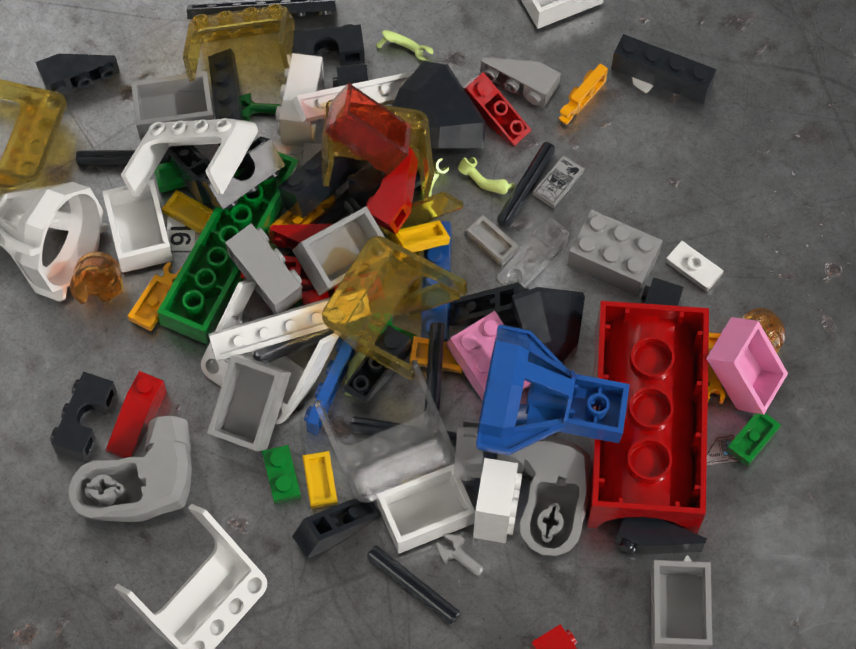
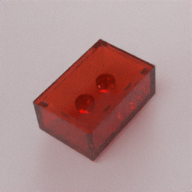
[325,82,411,175]

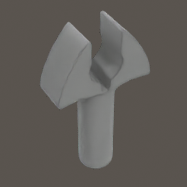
[437,534,483,576]

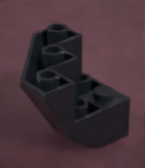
[387,61,486,148]
[511,287,585,366]

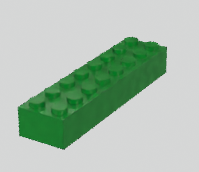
[157,152,300,345]

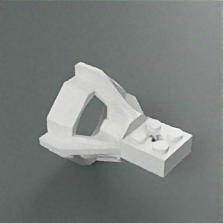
[0,182,108,301]

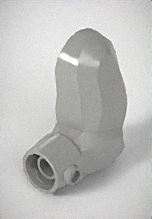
[68,416,192,522]
[497,435,590,556]

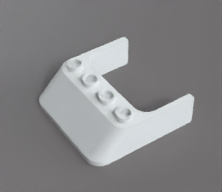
[121,118,258,197]
[201,277,339,424]
[114,504,267,649]

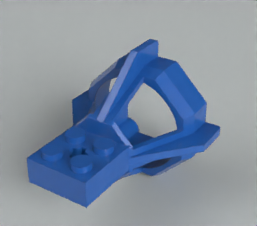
[476,325,630,456]

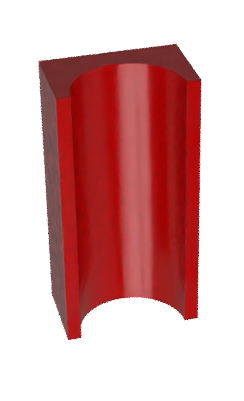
[587,301,709,534]

